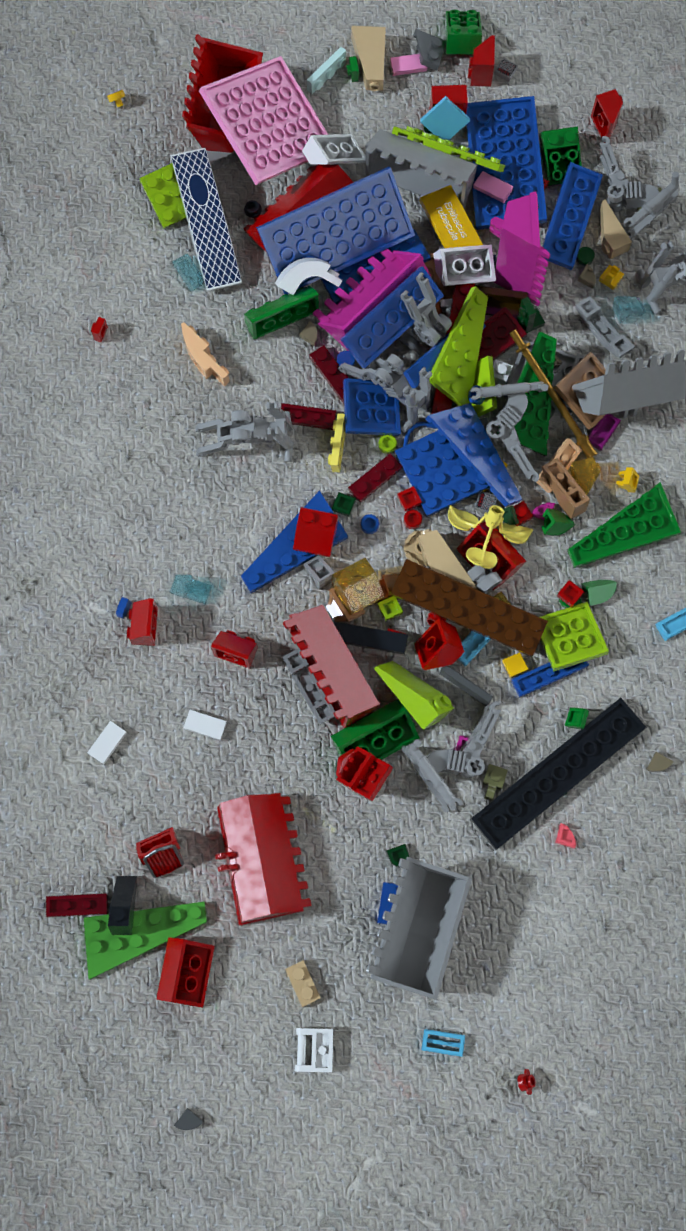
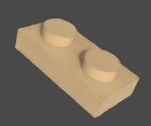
[285,960,321,1007]

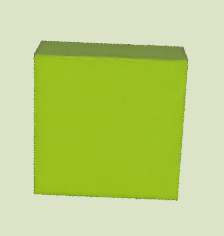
[377,596,403,621]

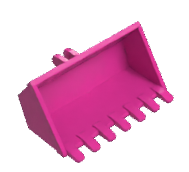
[489,191,550,306]
[313,249,431,351]

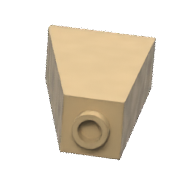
[351,26,386,91]
[417,529,477,589]

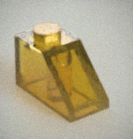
[570,457,600,496]

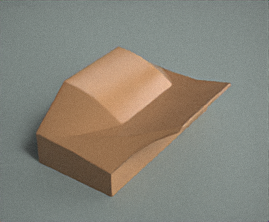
[326,581,365,622]

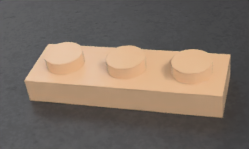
[536,438,582,493]

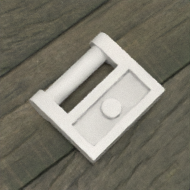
[295,1028,333,1072]

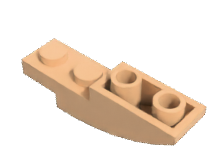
[181,322,230,387]

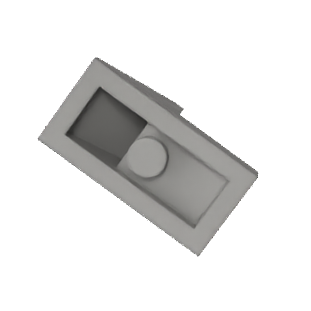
[303,555,336,590]

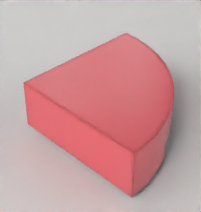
[555,823,576,849]

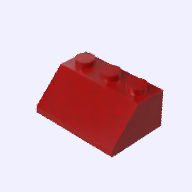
[456,522,526,590]
[156,937,215,1008]

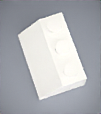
[302,134,366,164]
[433,244,496,286]

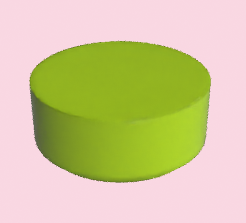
[378,435,397,454]

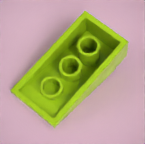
[374,661,454,729]

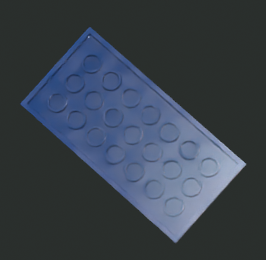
[466,96,547,230]
[256,167,415,295]

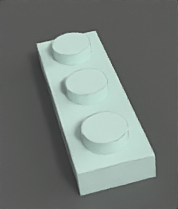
[307,47,346,94]

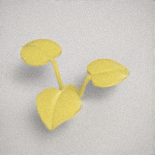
[448,505,533,569]

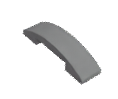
[575,296,635,358]
[282,648,335,725]

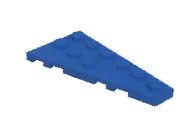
[425,403,522,507]
[241,490,348,593]

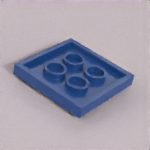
[343,378,401,436]

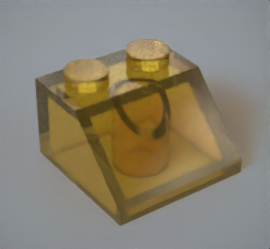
[331,558,384,615]

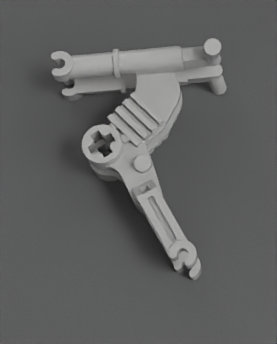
[600,136,679,241]
[637,241,686,315]
[398,272,452,356]
[338,354,434,434]
[470,381,548,482]
[196,401,293,462]
[401,701,501,812]

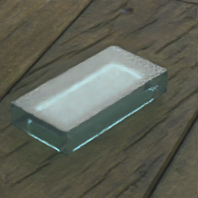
[172,253,205,292]

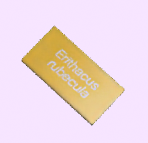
[419,185,483,248]

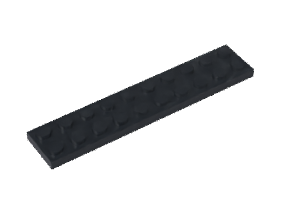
[470,698,647,850]

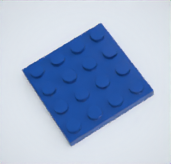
[395,430,490,517]

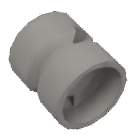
[467,565,502,594]

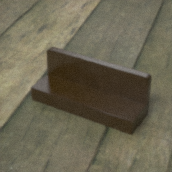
[474,285,528,317]

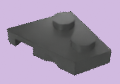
[413,29,446,71]

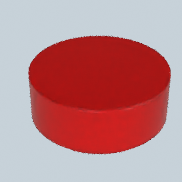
[403,510,422,529]

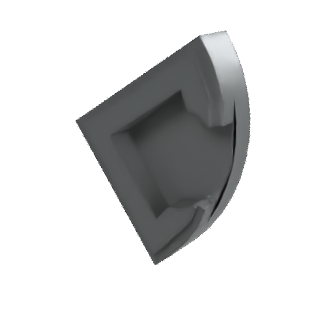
[174,1108,204,1130]

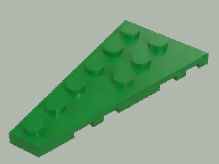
[496,331,557,456]
[568,482,681,568]

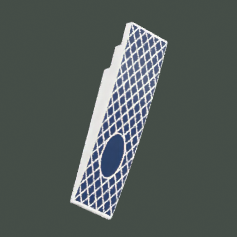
[171,148,242,292]

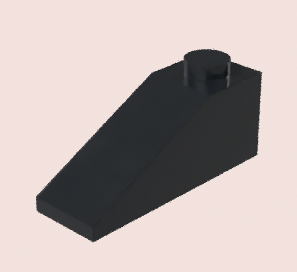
[108,876,137,935]

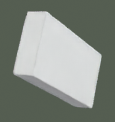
[183,710,227,741]
[87,721,127,765]

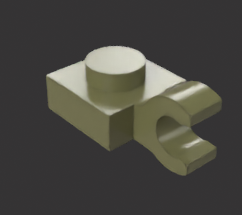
[483,764,508,801]

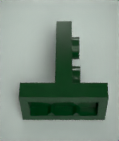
[514,297,545,333]

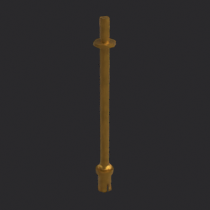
[509,329,597,459]

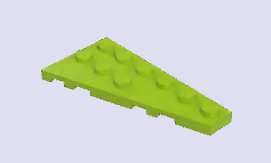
[392,126,505,172]
[430,286,488,406]

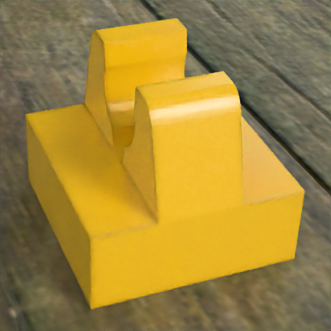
[599,264,624,290]
[616,467,639,493]

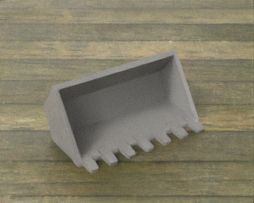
[366,129,477,209]
[572,350,686,419]
[366,857,472,1000]

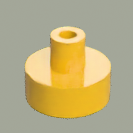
[107,90,125,108]

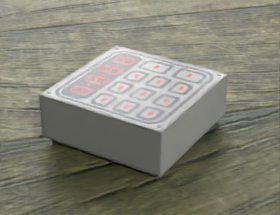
[494,58,518,82]
[474,491,497,513]

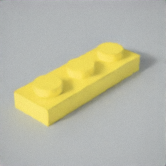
[328,413,346,472]

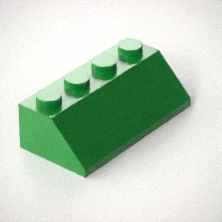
[244,286,319,340]
[330,699,420,760]

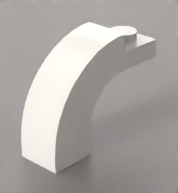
[275,258,342,295]

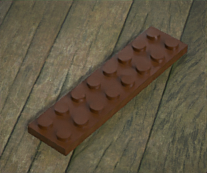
[390,559,548,657]

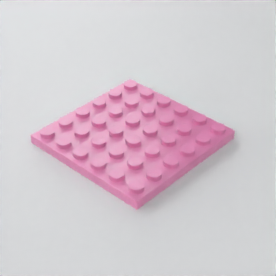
[199,56,328,185]

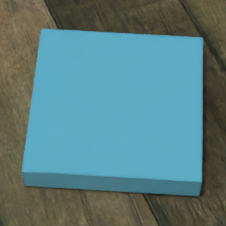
[420,96,470,140]

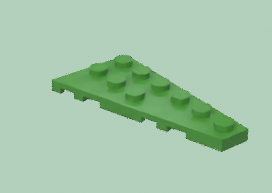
[84,902,207,980]

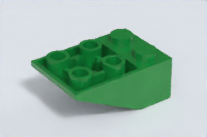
[446,9,482,54]
[539,126,582,186]

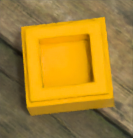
[502,652,528,678]

